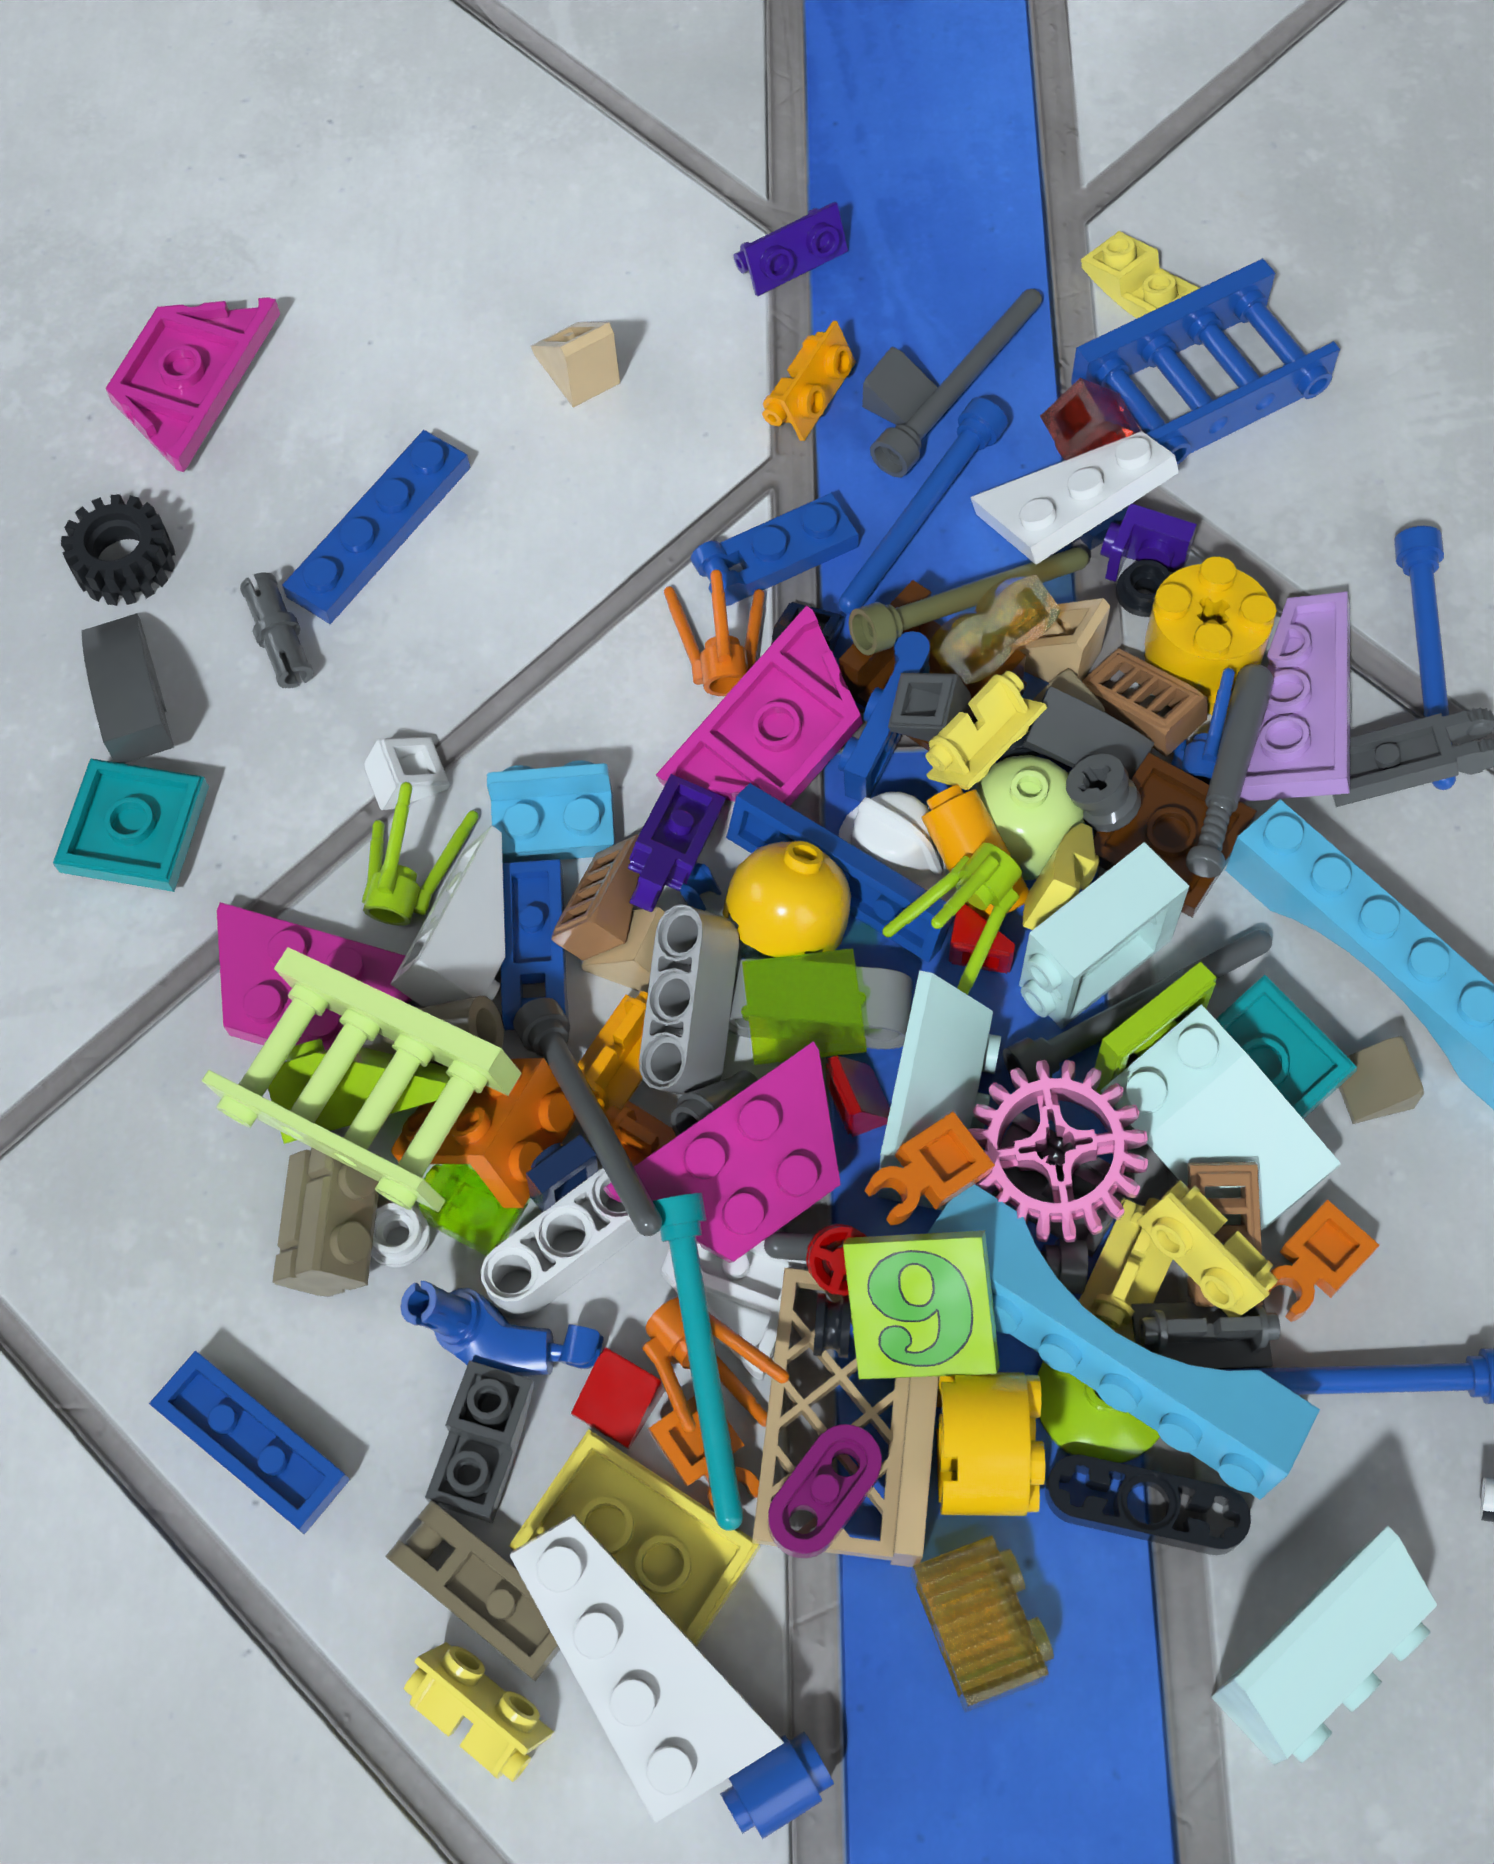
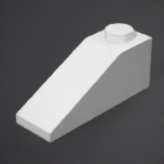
[391,825,505,1007]

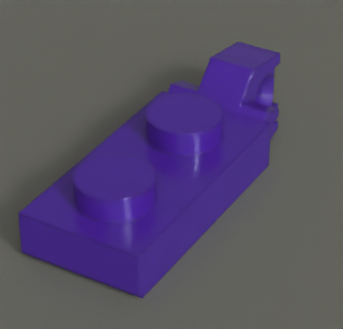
[628,774,726,912]

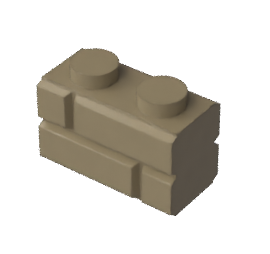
[272,1147,380,1297]

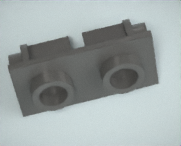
[1130,1300,1280,1369]

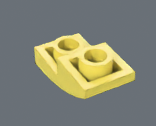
[1081,231,1199,319]
[1023,823,1099,930]

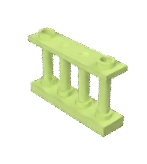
[202,947,522,1212]

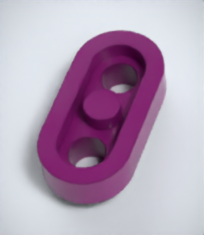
[768,1424,882,1558]

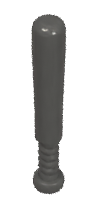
[1186,664,1274,878]

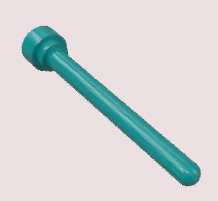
[653,1193,743,1531]

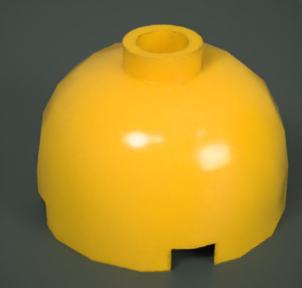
[722,841,851,961]

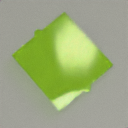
[741,948,867,1065]

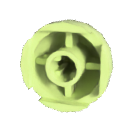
[970,755,1085,880]

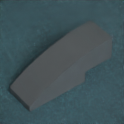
[81,613,174,764]

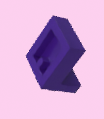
[1100,503,1197,582]

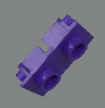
[733,201,848,296]

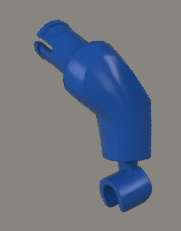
[400,1281,604,1376]

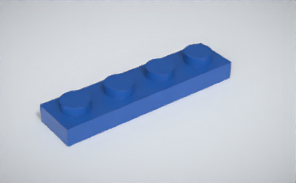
[282,430,470,625]
[726,783,953,963]

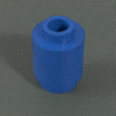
[720,1731,834,1839]

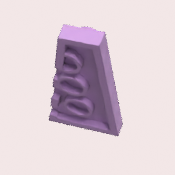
[1239,592,1350,802]

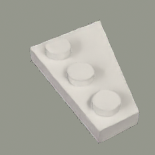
[970,431,1179,564]

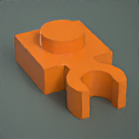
[864,1111,995,1225]
[1268,1199,1379,1322]
[648,1395,759,1513]

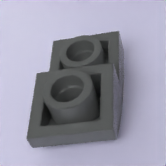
[1022,686,1154,780]
[425,1361,535,1524]

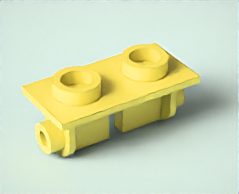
[926,671,1047,790]
[1136,1180,1278,1317]
[1079,1198,1173,1343]
[404,1642,554,1782]

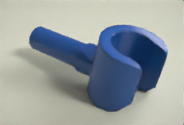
[679,863,722,911]

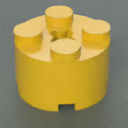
[1144,556,1277,695]
[937,1372,1045,1516]

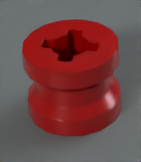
[805,1223,867,1296]

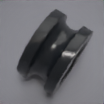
[813,1293,851,1358]

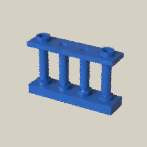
[1071,258,1340,465]

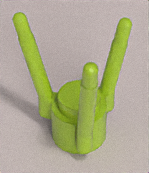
[362,782,479,926]
[882,842,1022,995]

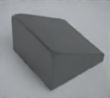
[862,346,938,425]
[888,673,971,742]

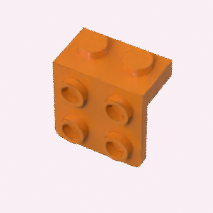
[391,1058,576,1208]

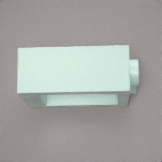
[1019,842,1189,1029]

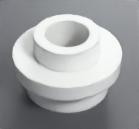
[371,1202,430,1267]

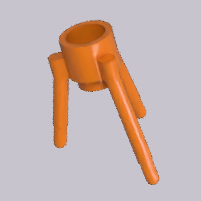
[664,569,765,696]
[642,1297,789,1433]

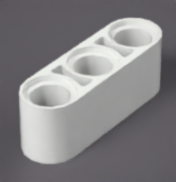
[481,1168,640,1319]

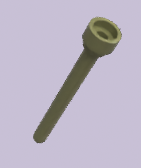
[849,547,1089,655]

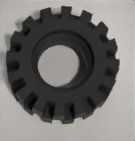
[61,494,175,606]

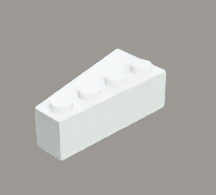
[509,1514,784,1823]

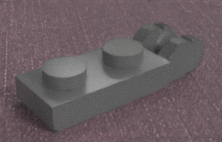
[1332,707,1494,807]

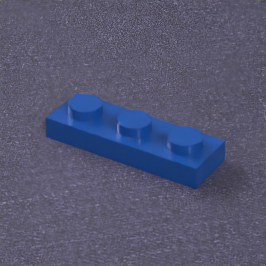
[149,1350,350,1535]

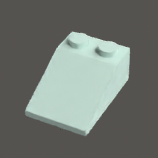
[1101,1004,1341,1232]

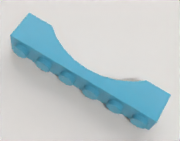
[1225,799,1494,1110]
[928,1184,1320,1500]

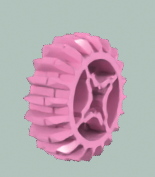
[968,1060,1148,1242]

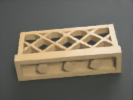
[752,1268,939,1568]

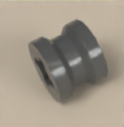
[1066,753,1141,832]

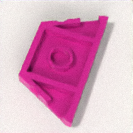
[105,297,280,472]
[656,605,863,807]
[216,902,412,1050]
[603,1042,841,1263]

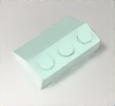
[878,970,1002,1210]
[1211,1526,1437,1765]

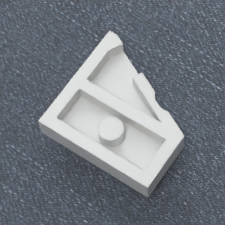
[661,1240,808,1381]

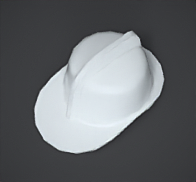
[839,792,957,902]

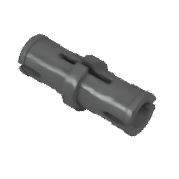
[240,572,314,689]

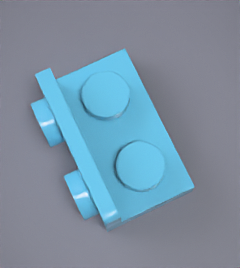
[487,760,616,863]

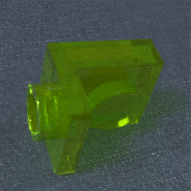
[418,1164,528,1256]

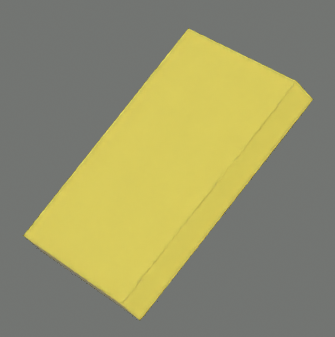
[509,1429,760,1647]

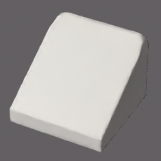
[364,737,450,810]

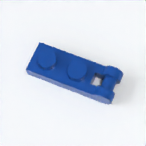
[690,493,859,606]
[838,631,930,802]
[501,859,569,1031]

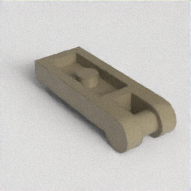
[385,1501,560,1681]

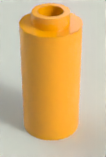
[921,784,1029,921]

